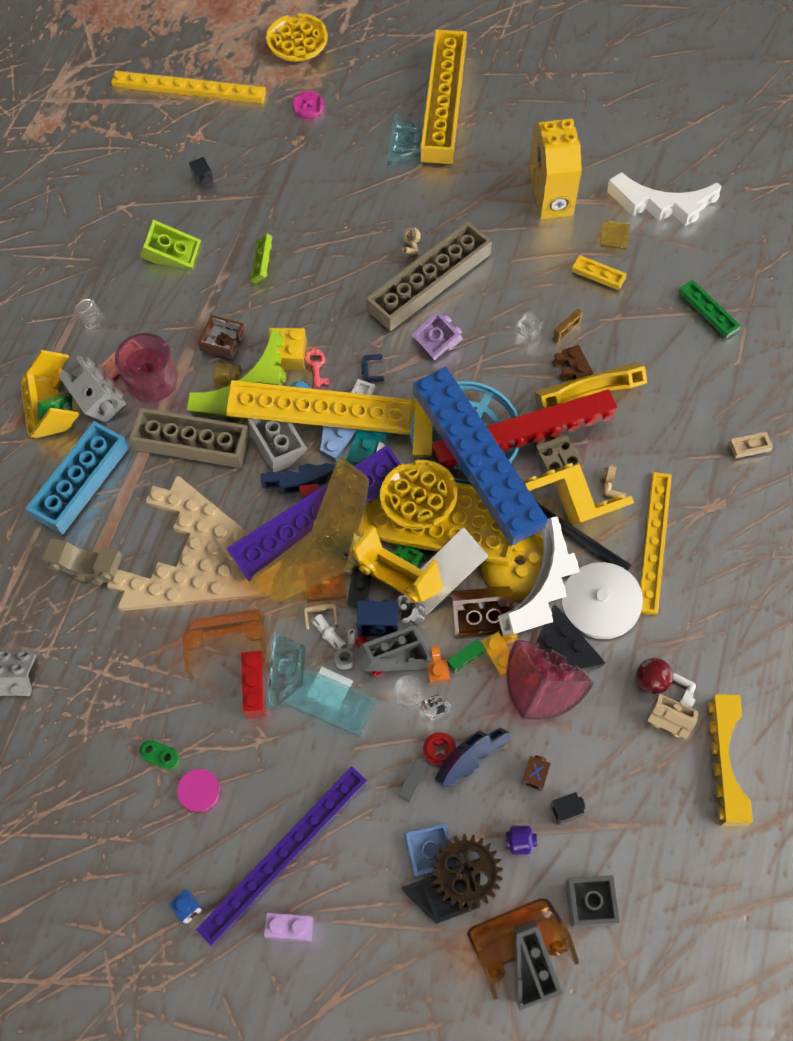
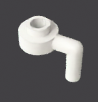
[673,673,696,708]

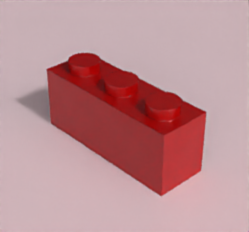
[241,650,267,719]

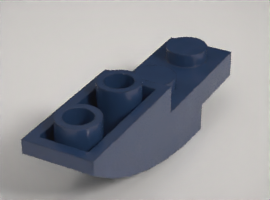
[261,463,337,495]
[434,728,512,788]

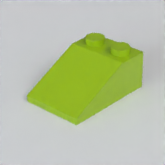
[139,220,201,269]

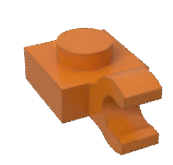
[427,646,450,684]

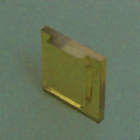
[600,220,630,250]

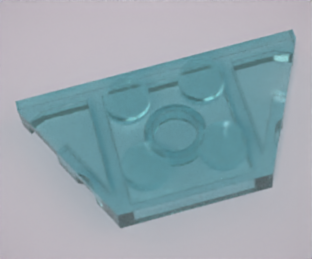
[387,114,423,166]
[266,633,306,710]

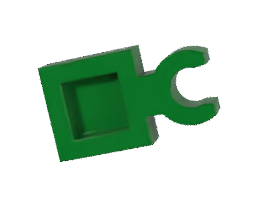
[388,543,424,567]

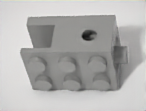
[58,355,126,423]

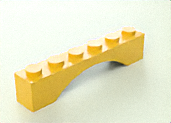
[534,362,647,410]
[708,694,753,826]

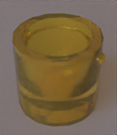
[213,361,242,386]

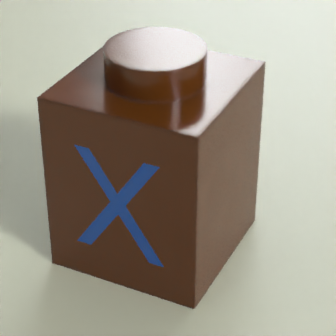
[521,755,551,791]

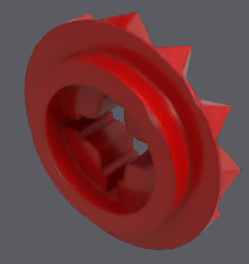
[423,732,456,766]

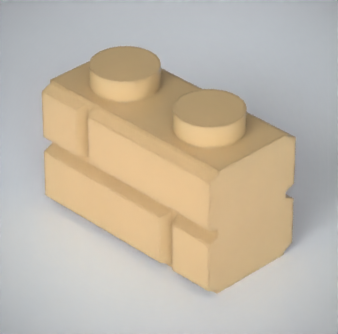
[647,694,698,739]

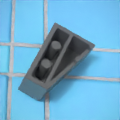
[355,625,433,671]
[513,919,563,1011]

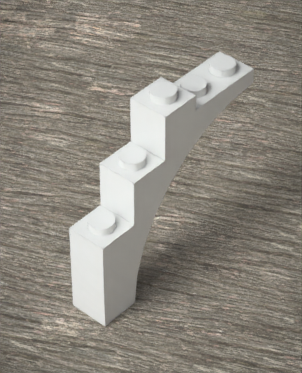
[607,173,722,226]
[498,517,580,636]

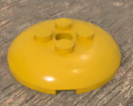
[266,13,328,62]
[380,460,458,529]
[480,533,543,602]

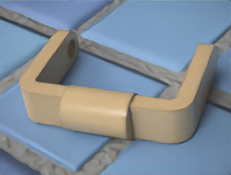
[304,603,338,630]

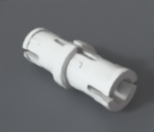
[312,614,347,651]

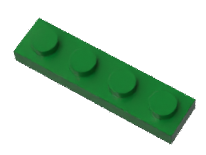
[678,279,741,338]

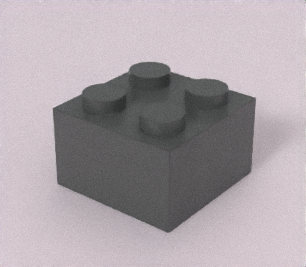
[566,875,620,928]

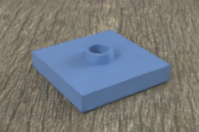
[404,823,457,878]

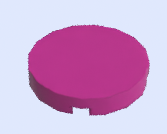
[292,91,324,118]
[177,769,220,812]

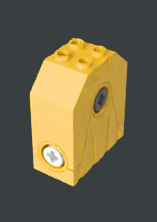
[528,118,582,219]

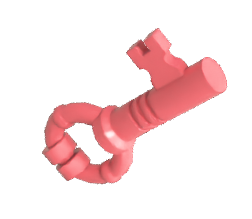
[305,348,329,389]

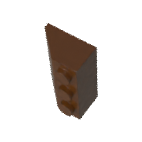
[451,586,514,638]

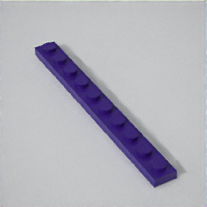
[196,766,367,946]

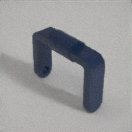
[361,354,385,382]

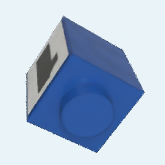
[168,889,204,924]

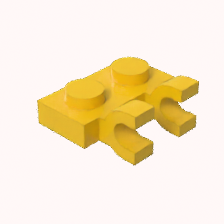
[481,632,528,677]

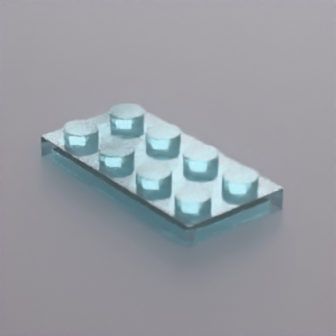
[285,667,377,738]

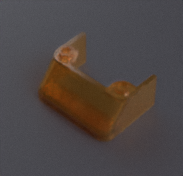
[183,610,271,679]
[467,898,579,1000]

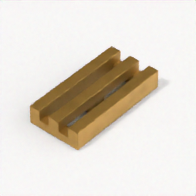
[552,309,583,343]

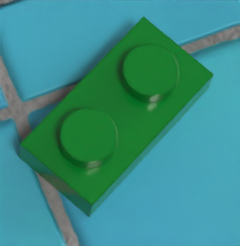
[38,392,72,420]

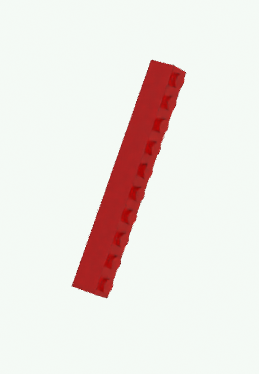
[432,389,618,470]

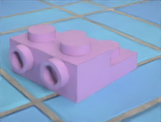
[412,310,463,360]

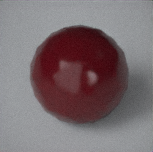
[636,658,674,695]

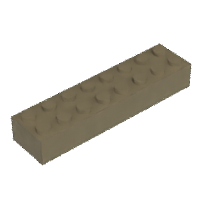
[366,221,492,332]

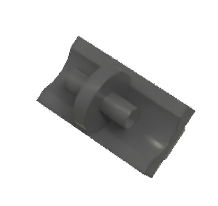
[395,594,425,626]

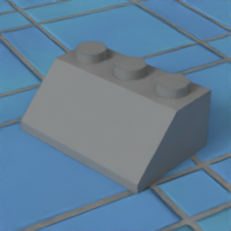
[248,418,307,473]

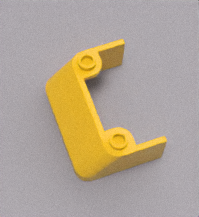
[21,350,79,438]
[352,525,443,603]

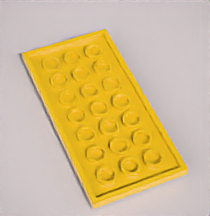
[357,482,514,565]

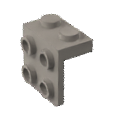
[0,650,37,696]

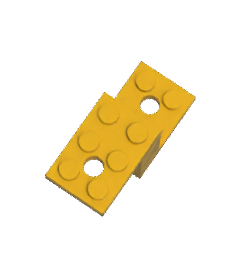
[523,463,634,525]

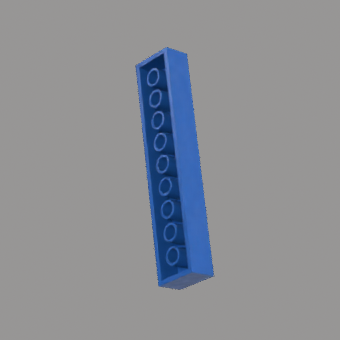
[413,367,548,546]

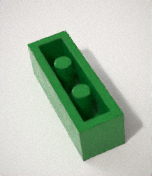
[447,639,486,673]

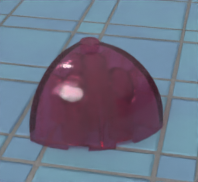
[506,640,594,719]

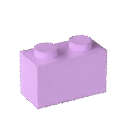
[264,913,314,942]

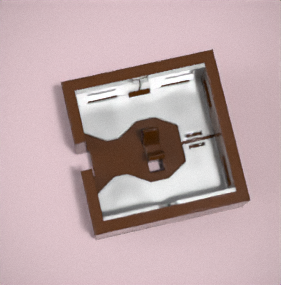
[198,315,246,360]

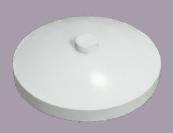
[562,562,643,639]

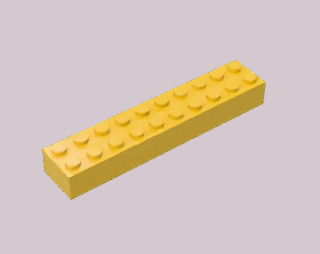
[421,30,467,164]

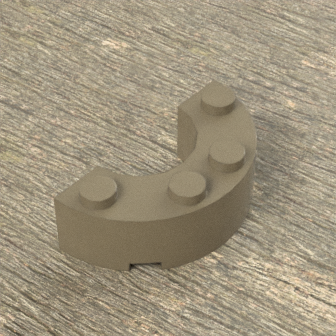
[42,539,122,585]

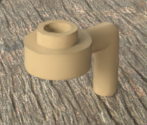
[402,227,421,256]
[602,465,626,498]

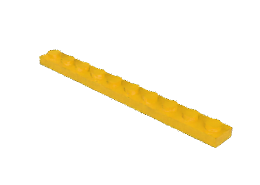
[111,71,266,103]

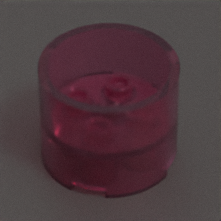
[115,333,179,402]

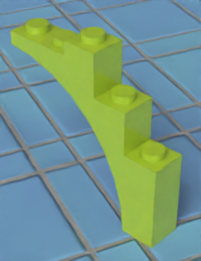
[187,329,286,419]

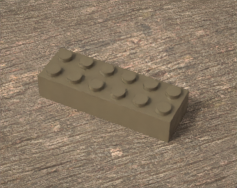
[129,408,250,468]

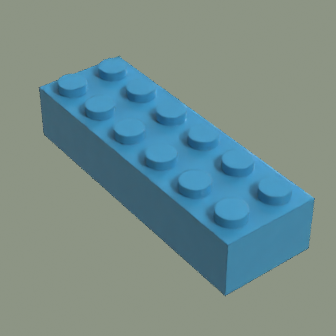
[25,421,129,535]

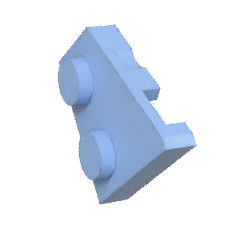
[320,426,356,462]

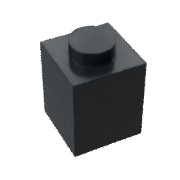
[189,157,214,187]
[550,792,586,825]

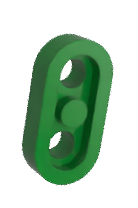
[139,740,180,770]

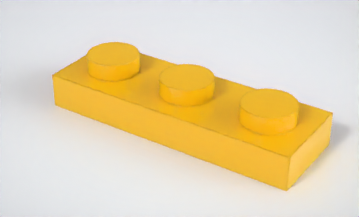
[572,255,627,291]

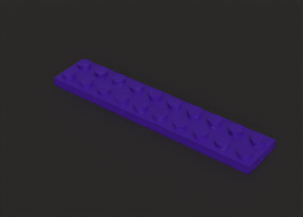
[227,445,401,582]

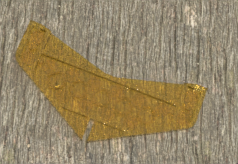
[249,458,369,602]

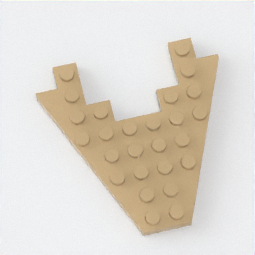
[107,476,281,611]

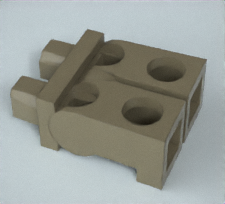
[534,433,584,486]

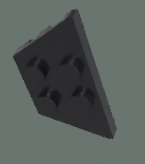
[536,604,606,674]
[401,858,481,925]

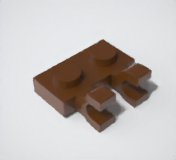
[552,345,594,382]

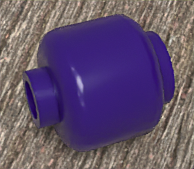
[506,825,537,855]

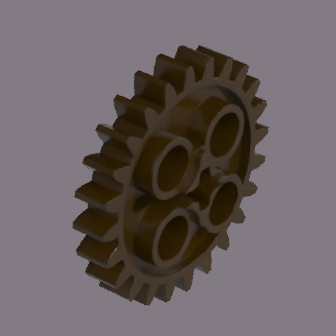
[431,834,503,910]

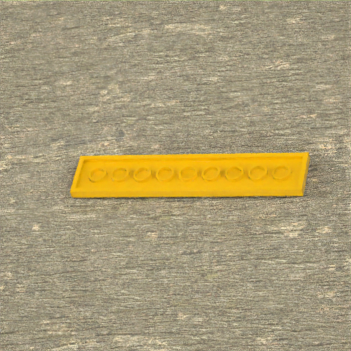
[226,380,415,435]

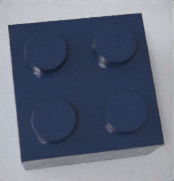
[356,599,399,638]

